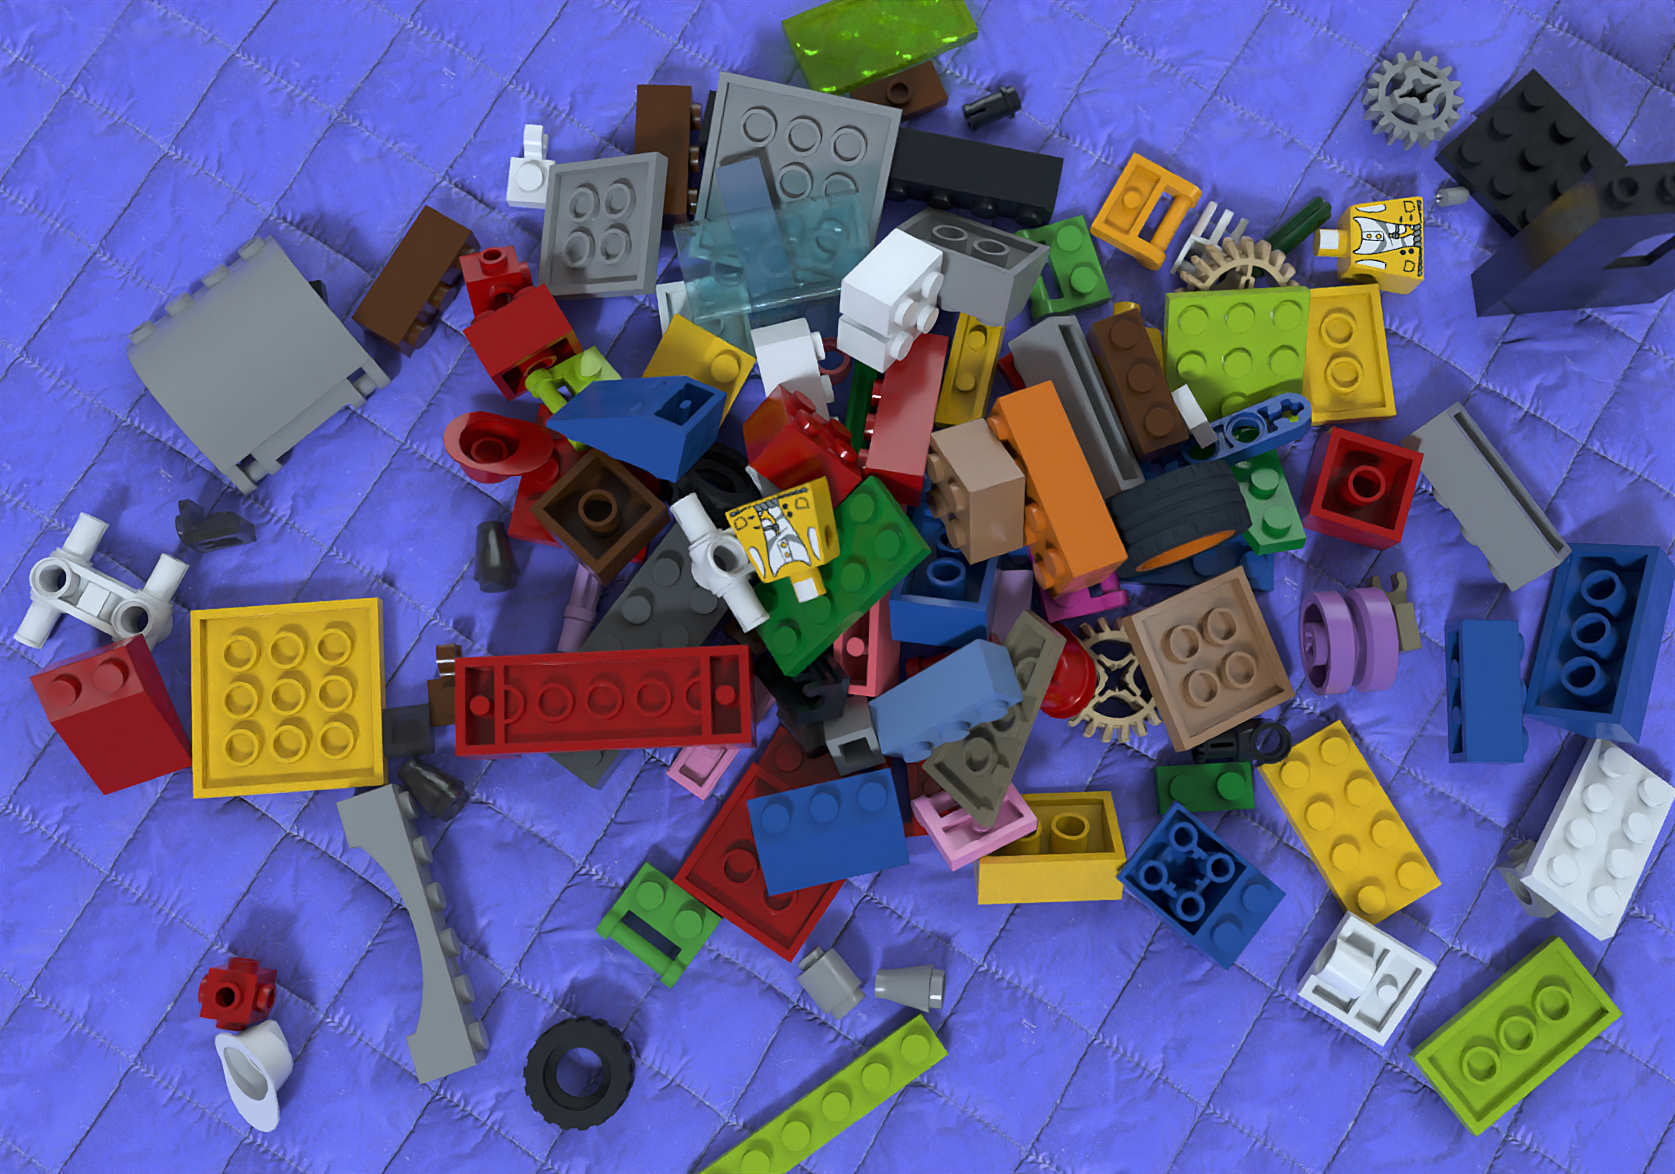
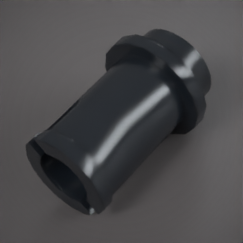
[962,84,1022,133]

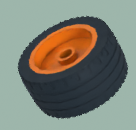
[1105,460,1252,578]

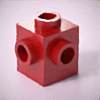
[459,245,533,317]
[198,957,277,1031]

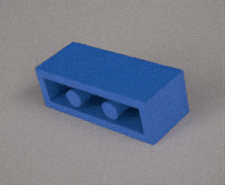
[1444,619,1529,765]

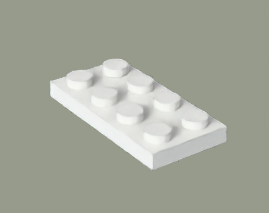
[1519,738,1675,941]

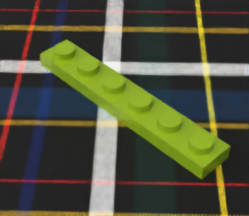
[696,1012,948,1174]

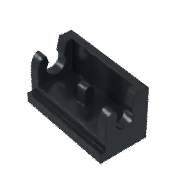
[754,642,851,725]

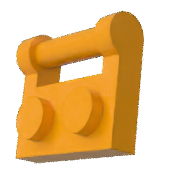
[1089,152,1202,271]

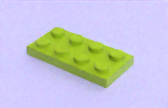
[1407,935,1623,1137]

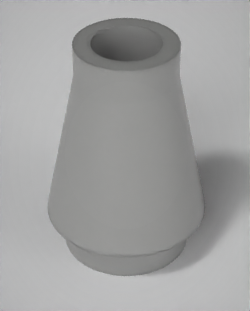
[875,964,946,1013]

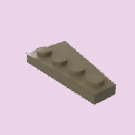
[922,609,1067,828]

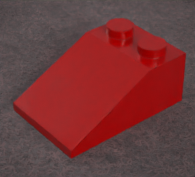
[30,633,192,795]

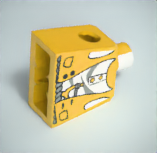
[1313,197,1424,294]
[725,476,840,602]

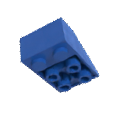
[546,375,727,483]
[1115,801,1286,971]

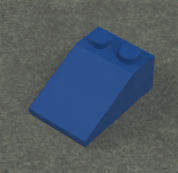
[889,502,1004,648]

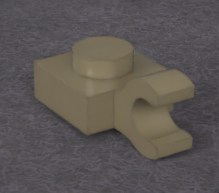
[1366,572,1422,654]

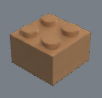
[926,417,1025,565]

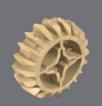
[1174,236,1300,293]
[1067,617,1162,743]

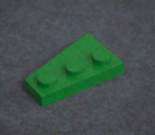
[1179,427,1307,555]

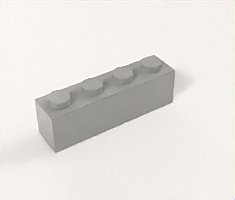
[1008,316,1146,503]
[1400,401,1572,592]

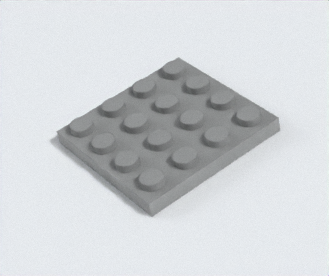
[689,71,903,289]

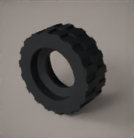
[660,441,763,531]
[523,1016,635,1131]

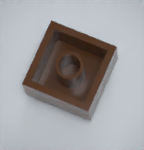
[529,447,671,587]

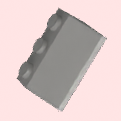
[889,206,1051,327]

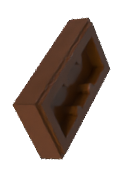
[850,60,948,123]

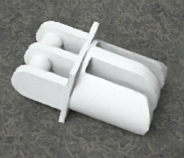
[1169,201,1249,285]

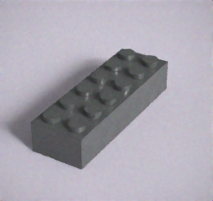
[546,521,760,790]

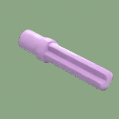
[557,563,602,653]

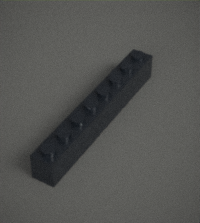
[699,90,1064,227]

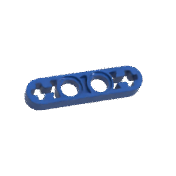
[1139,392,1312,481]

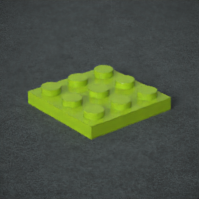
[1163,286,1310,427]

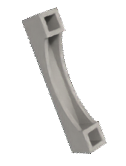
[336,784,489,1085]

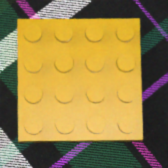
[190,597,389,799]

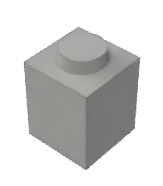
[823,695,886,776]

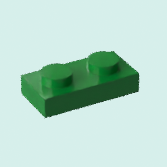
[1153,761,1255,814]

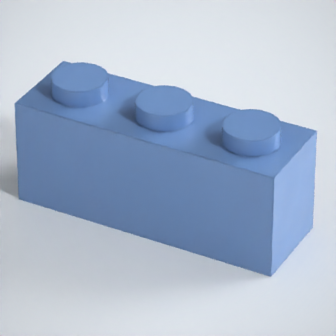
[868,639,1024,763]

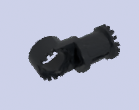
[1191,718,1293,765]

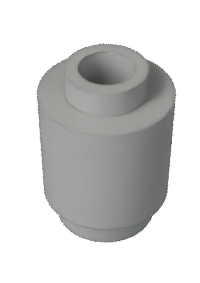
[796,945,866,1020]

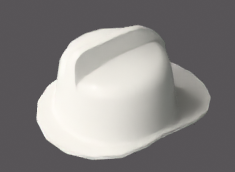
[215,1019,294,1132]

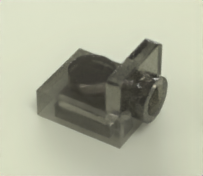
[175,499,257,553]

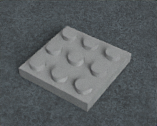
[537,152,668,301]

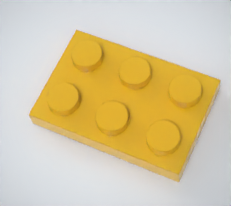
[1302,284,1396,426]

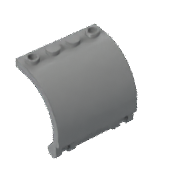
[126,234,392,496]

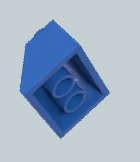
[746,768,910,896]

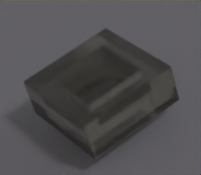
[382,703,435,759]

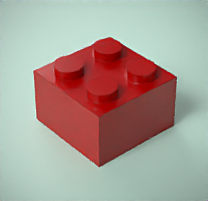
[462,283,584,402]
[742,384,862,509]
[1297,426,1424,552]

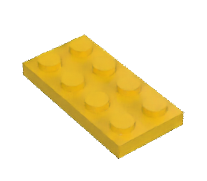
[1256,719,1442,926]

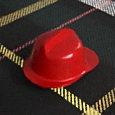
[443,411,555,484]
[1040,623,1097,719]

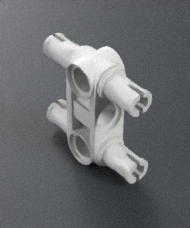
[669,465,783,633]
[13,512,190,652]

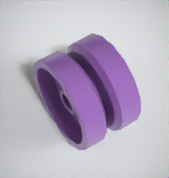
[1298,587,1399,696]

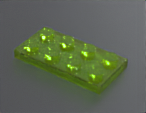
[781,0,978,96]

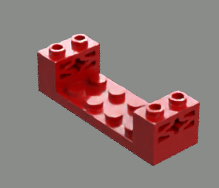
[455,645,757,760]

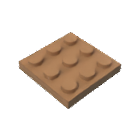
[1121,565,1296,752]

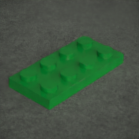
[753,476,932,677]

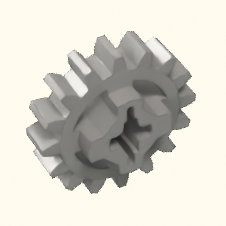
[1361,51,1464,150]

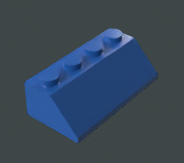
[1523,542,1675,744]

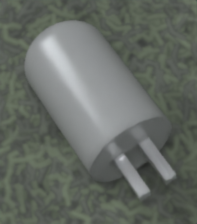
[1434,186,1470,207]

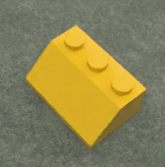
[973,791,1126,905]

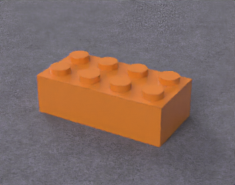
[985,380,1128,600]

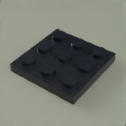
[1434,68,1628,238]

